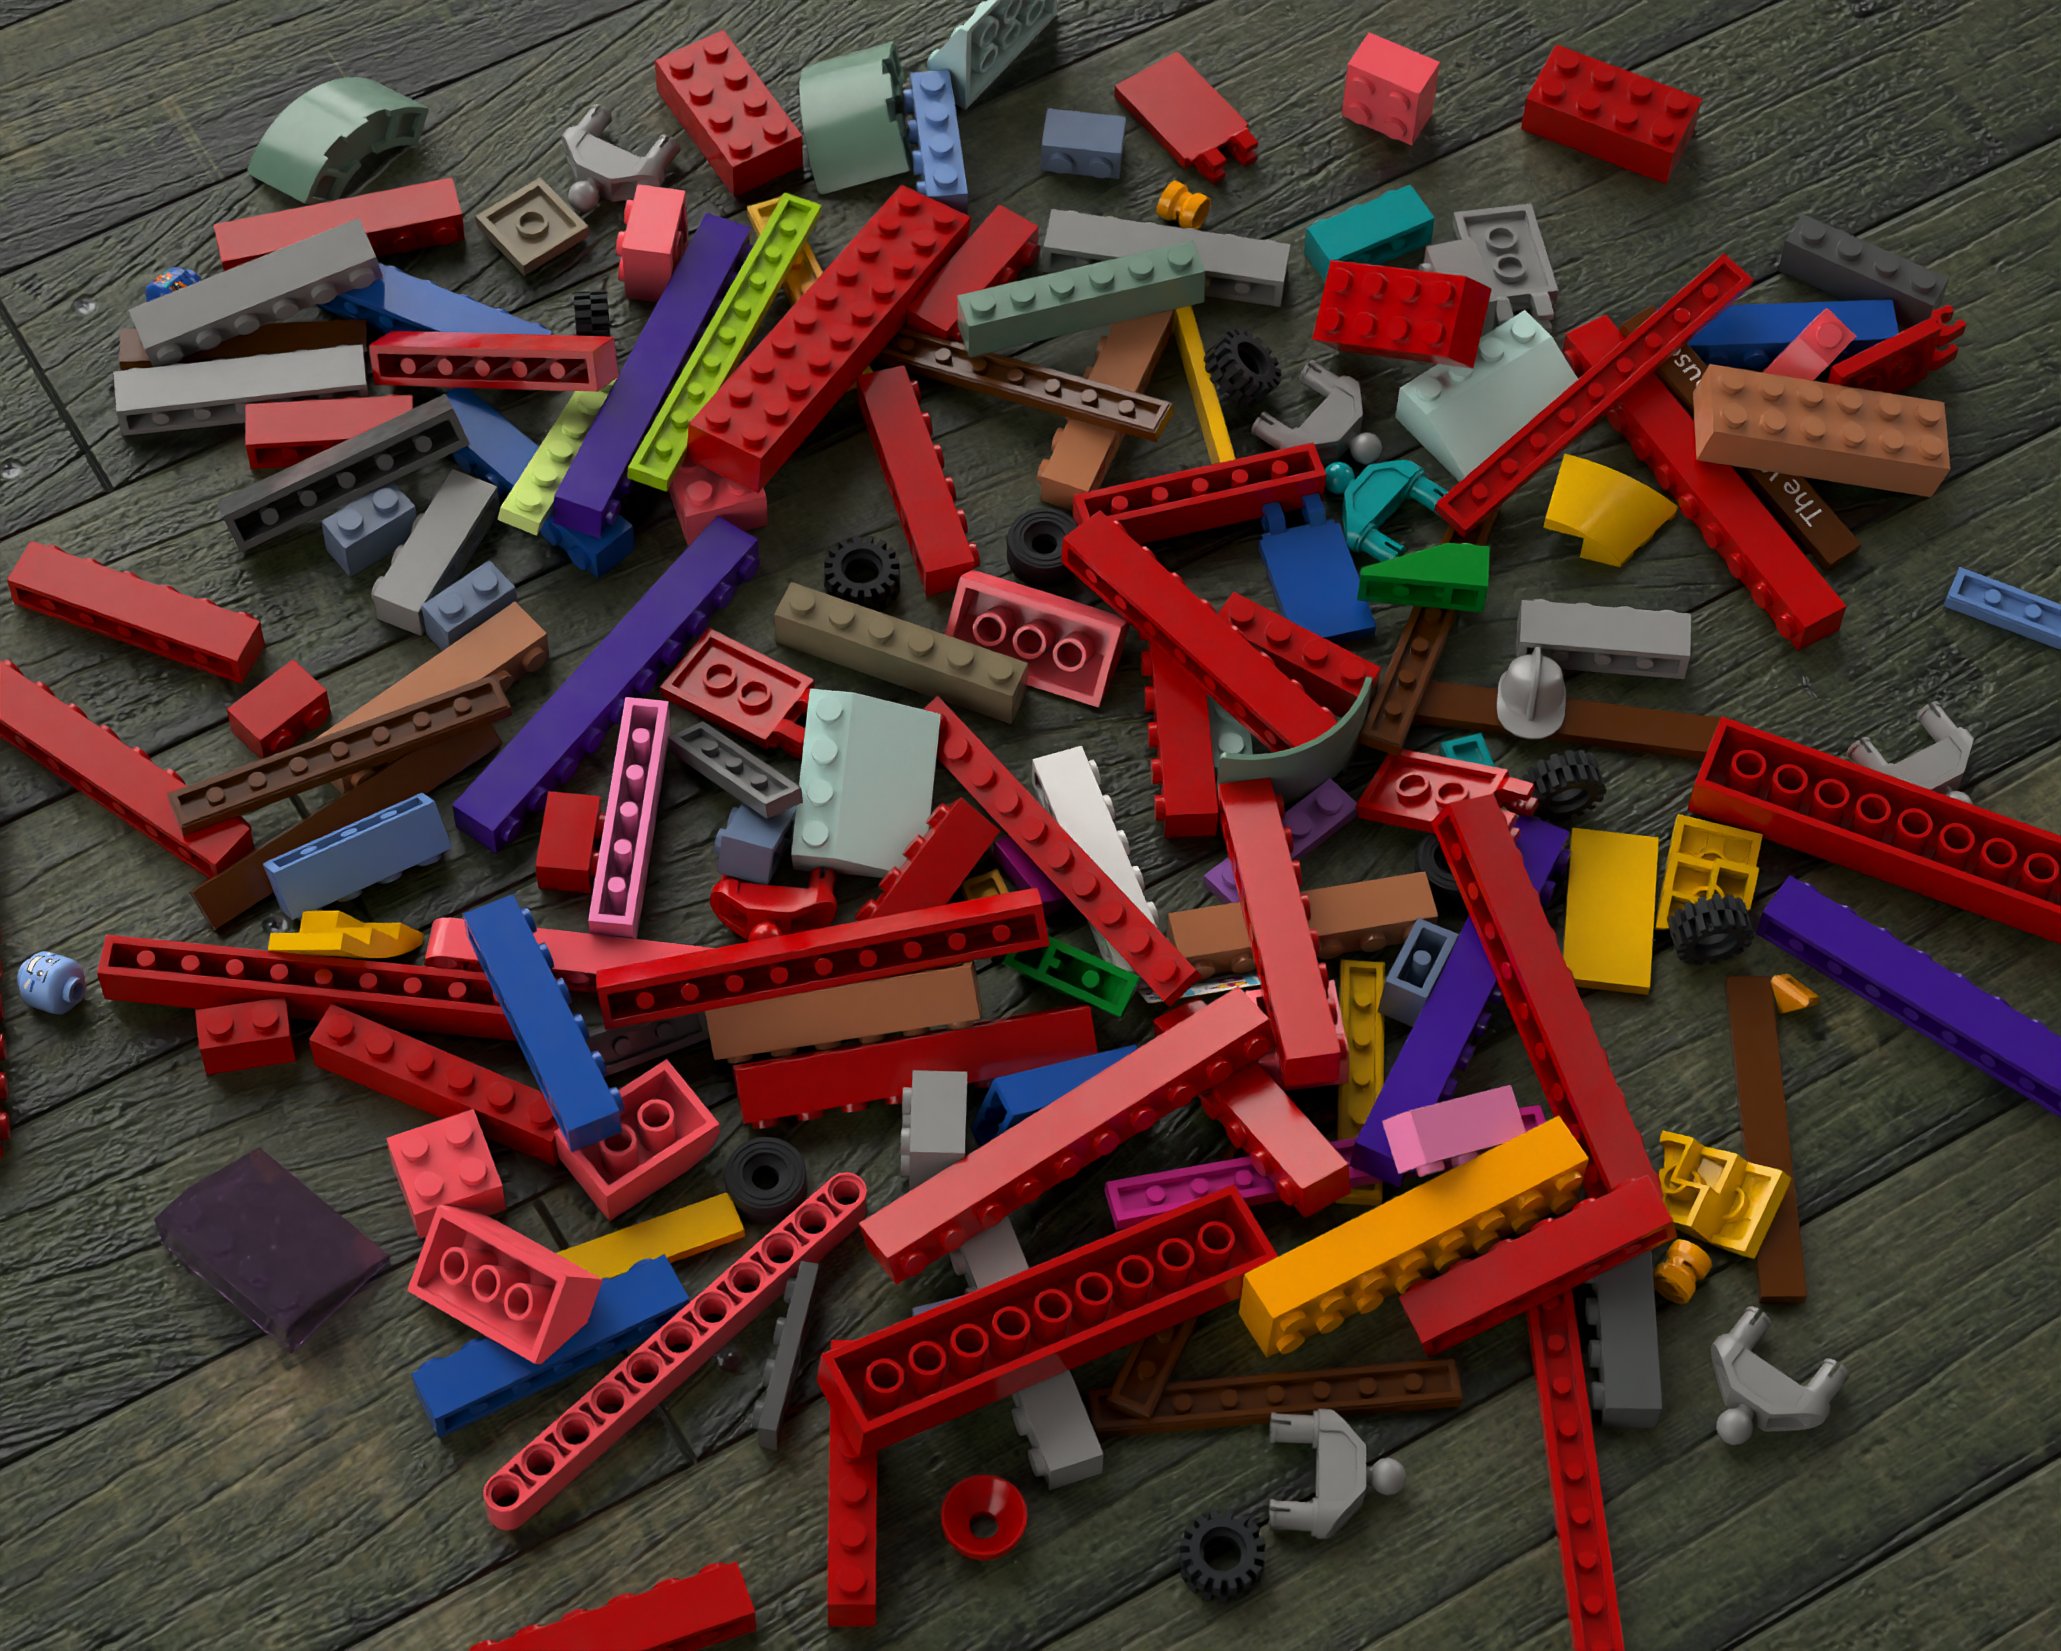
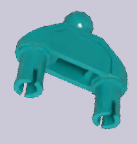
[1325,460,1448,562]

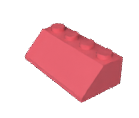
[945,569,1130,708]
[407,1205,603,1364]

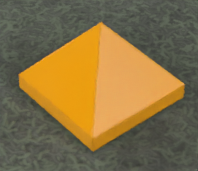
[1771,974,1821,1014]

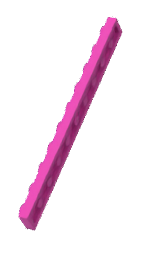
[1104,1105,1546,1230]

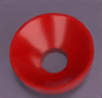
[941,1474,1028,1560]

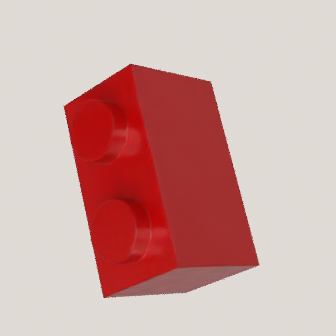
[227,659,331,759]
[535,791,606,893]
[195,997,296,1075]

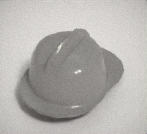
[1496,647,1566,740]

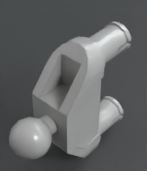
[562,104,681,212]
[1251,360,1382,465]
[1846,701,1974,805]
[1711,1306,1850,1445]
[1269,1409,1407,1539]

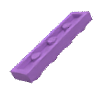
[1203,778,1358,904]

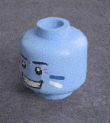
[17,951,86,1015]

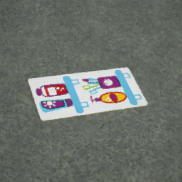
[1138,971,1260,1003]

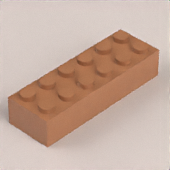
[1693,364,1950,497]

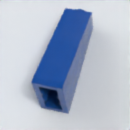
[970,1045,1138,1147]

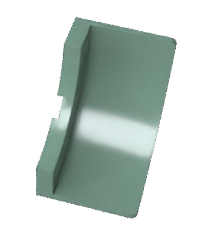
[800,41,913,194]
[248,77,429,205]
[1216,677,1373,805]

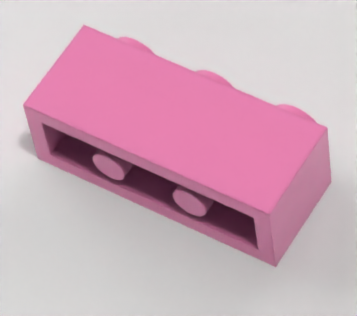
[1382,1085,1526,1177]

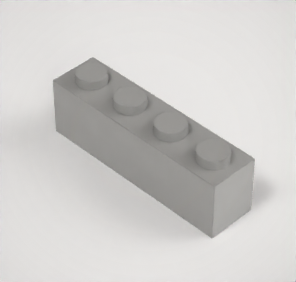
[371,469,500,636]
[1516,599,1691,679]

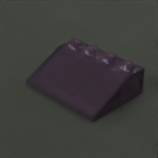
[154,1147,390,1354]

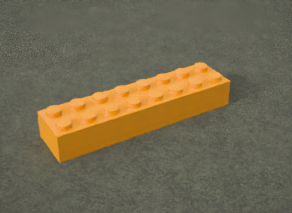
[1239,1116,1589,1358]

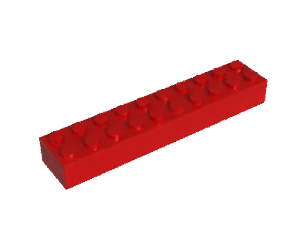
[686,185,971,493]
[1687,716,2061,944]
[817,1184,1278,1459]

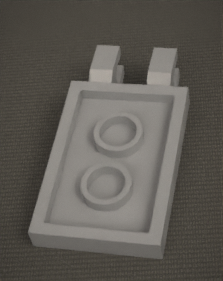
[1452,204,1558,334]

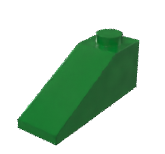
[1357,543,1490,612]
[1003,935,1141,1018]

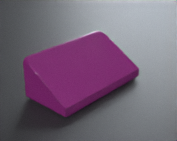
[993,837,1071,918]

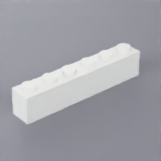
[1032,746,1169,991]

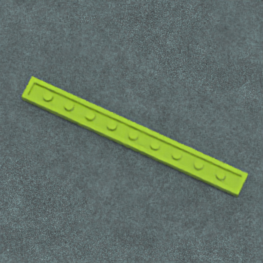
[627,192,822,492]

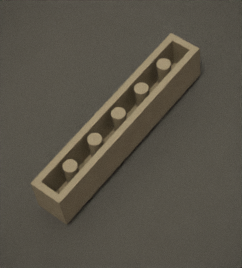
[774,582,1028,724]

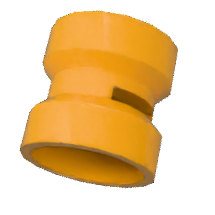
[1156,180,1211,230]
[1653,1239,1712,1304]

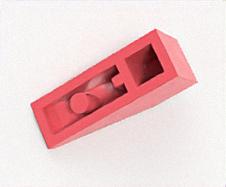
[1762,308,1856,381]

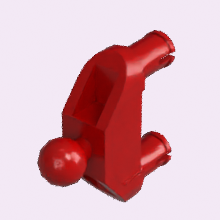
[710,866,838,942]

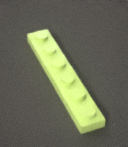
[498,378,617,536]

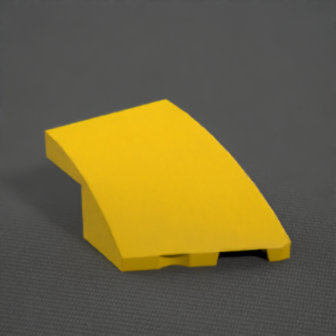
[1543,453,1677,568]
[1655,814,1763,930]
[268,911,424,958]
[1658,1130,1792,1259]

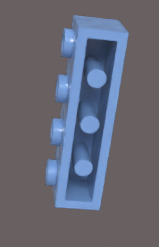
[903,70,968,215]
[262,793,452,920]

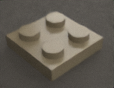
[475,177,589,276]

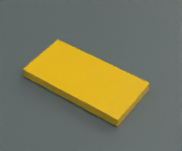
[1562,828,1659,995]

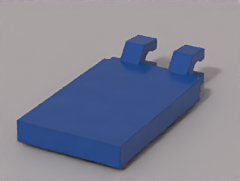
[1258,493,1376,644]

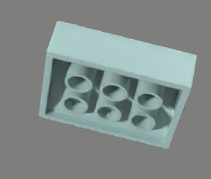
[926,0,1058,110]
[1395,310,1578,482]
[791,689,941,878]

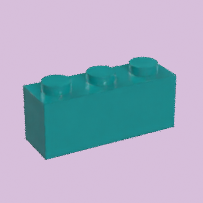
[1304,185,1435,282]

